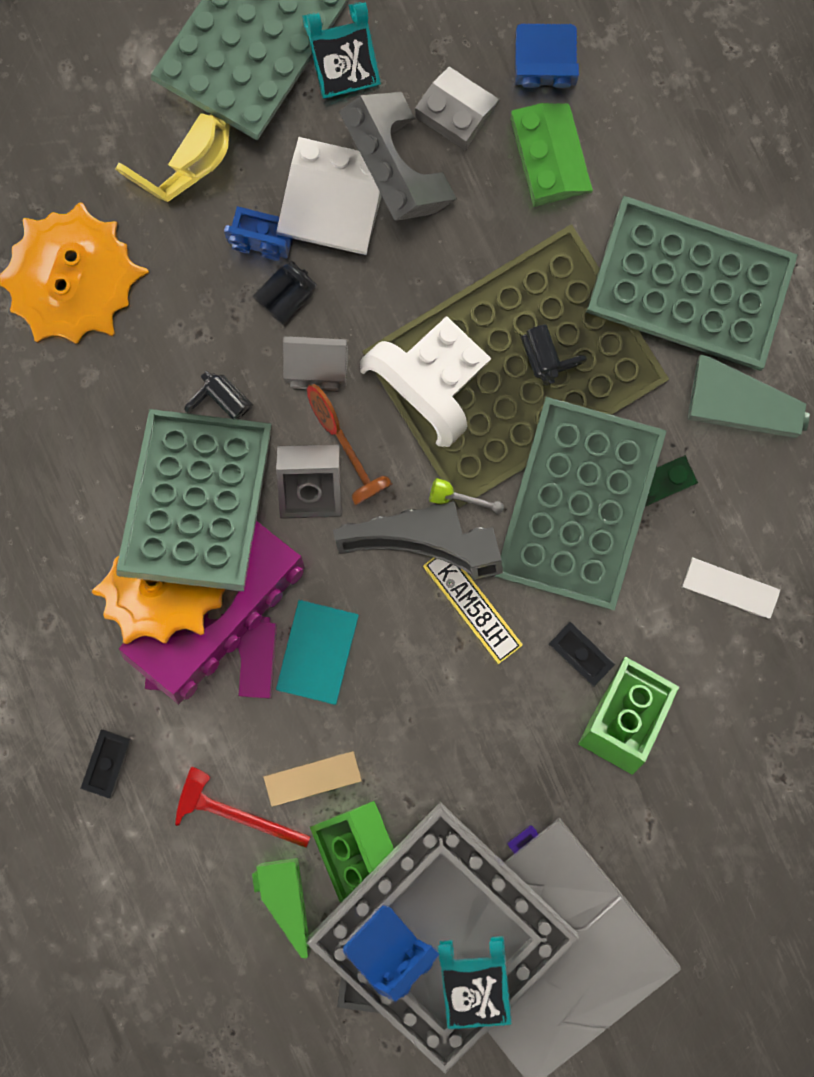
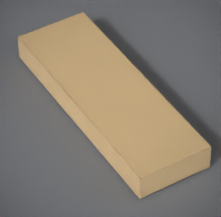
[263,751,362,807]

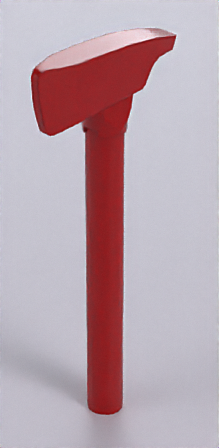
[175,767,311,848]

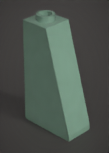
[687,355,810,438]

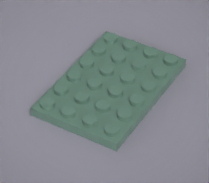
[151,0,349,140]
[586,196,798,371]
[495,397,667,610]
[116,409,272,591]

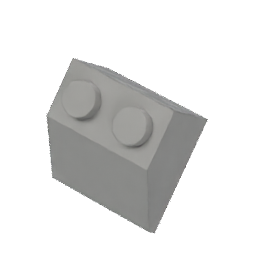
[415,67,500,151]
[283,336,348,391]
[276,445,342,518]

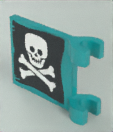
[302,2,381,98]
[438,936,512,1029]

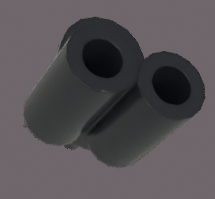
[253,261,317,325]
[521,324,587,385]
[184,371,253,420]

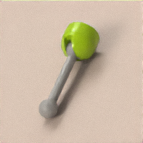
[429,478,504,514]

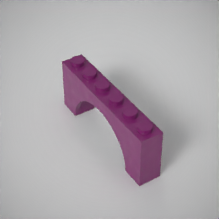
[118,521,305,705]

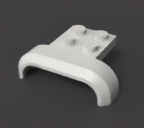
[360,316,491,447]

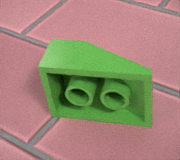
[578,657,679,775]
[252,858,311,959]

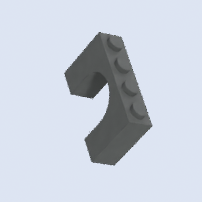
[339,92,457,221]

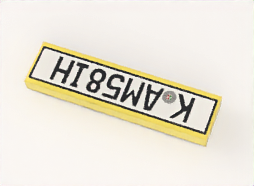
[423,558,523,664]

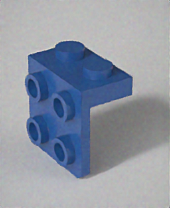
[515,24,579,88]
[224,206,293,261]
[343,905,439,1002]

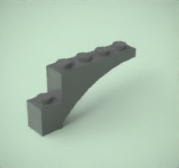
[333,502,503,580]

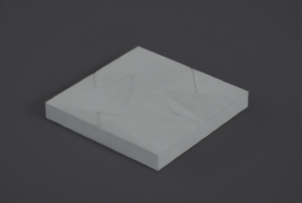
[307,802,579,1074]
[487,817,681,1077]

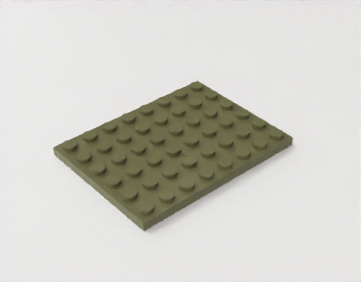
[362,224,669,509]

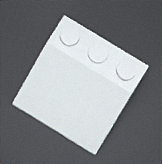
[276,137,382,255]

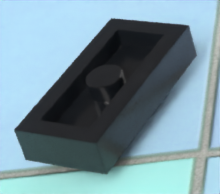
[548,622,615,687]
[80,729,132,799]

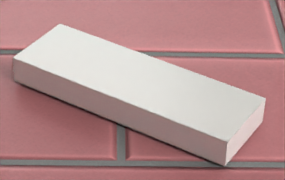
[682,558,781,619]

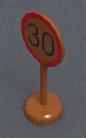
[307,384,393,506]

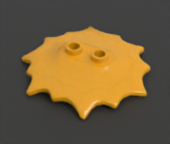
[0,202,149,344]
[92,556,226,644]

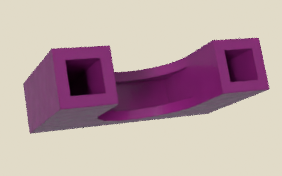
[145,612,277,699]

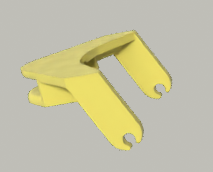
[115,113,230,202]

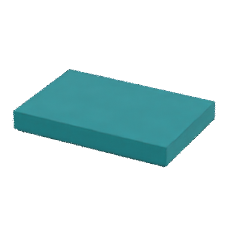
[276,600,359,705]

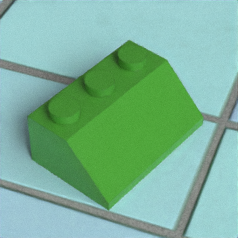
[510,103,593,207]
[310,801,394,904]

